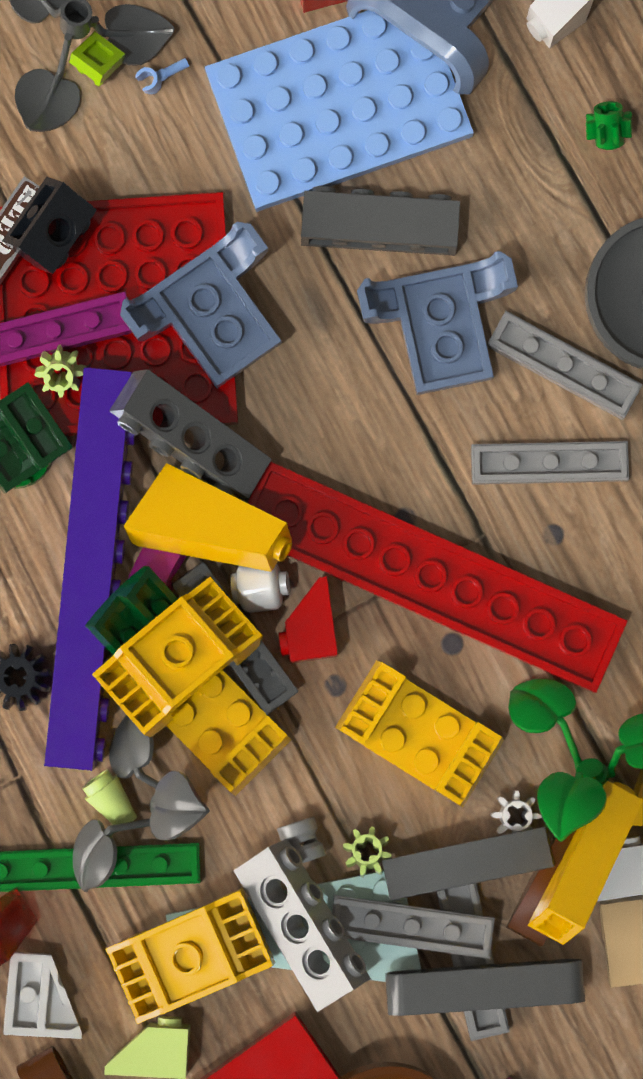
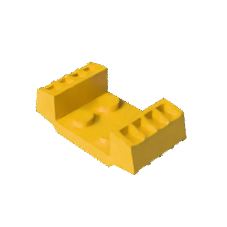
[92,577,263,737]
[335,660,504,808]
[166,670,292,796]
[105,888,275,1024]

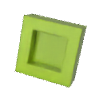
[69,31,125,86]

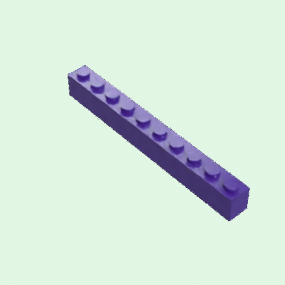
[44,367,136,771]

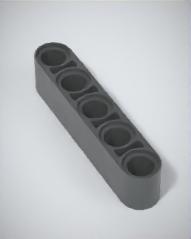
[385,959,586,1016]

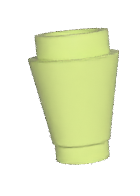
[82,769,138,825]

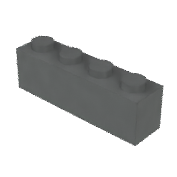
[301,186,460,256]

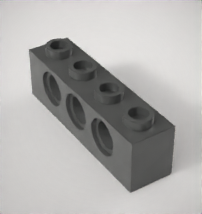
[109,369,272,499]

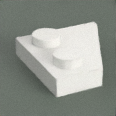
[3,951,82,1039]

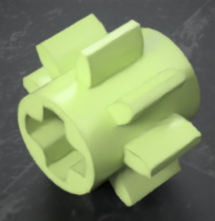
[35,345,86,397]
[343,826,392,878]

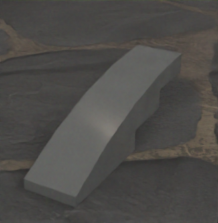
[172,561,299,715]
[382,827,555,901]

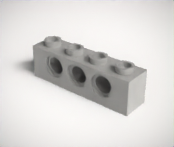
[233,839,371,1012]

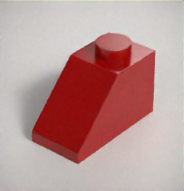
[278,576,338,663]

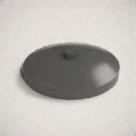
[585,218,643,370]

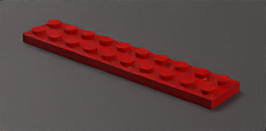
[248,462,627,694]

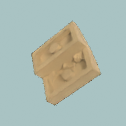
[599,896,643,988]

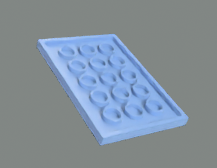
[205,10,474,212]

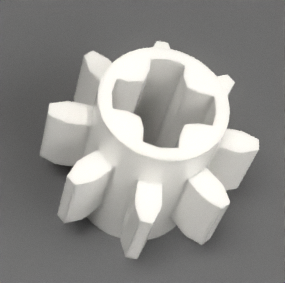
[490,790,542,834]

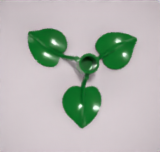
[508,679,643,842]

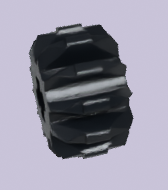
[0,644,52,711]

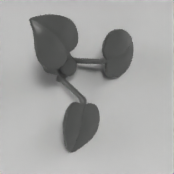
[9,0,174,132]
[73,715,210,892]

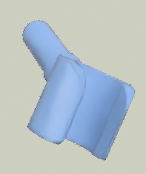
[135,58,189,95]

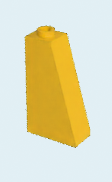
[124,463,292,572]
[527,781,643,945]

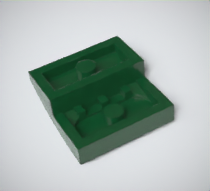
[0,382,73,494]
[85,566,178,655]

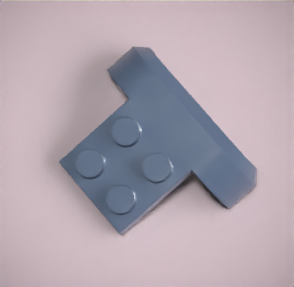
[346,0,493,95]
[120,222,281,389]
[357,251,518,395]

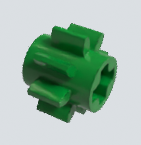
[586,101,633,150]

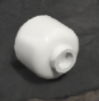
[231,564,290,613]

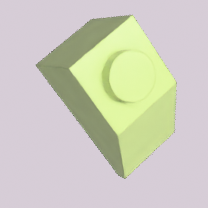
[104,1016,191,1079]

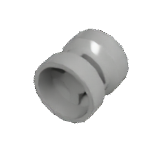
[277,817,326,863]

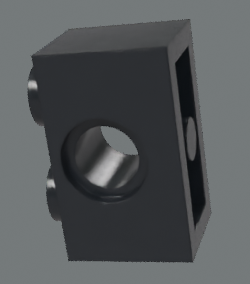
[2,177,97,274]

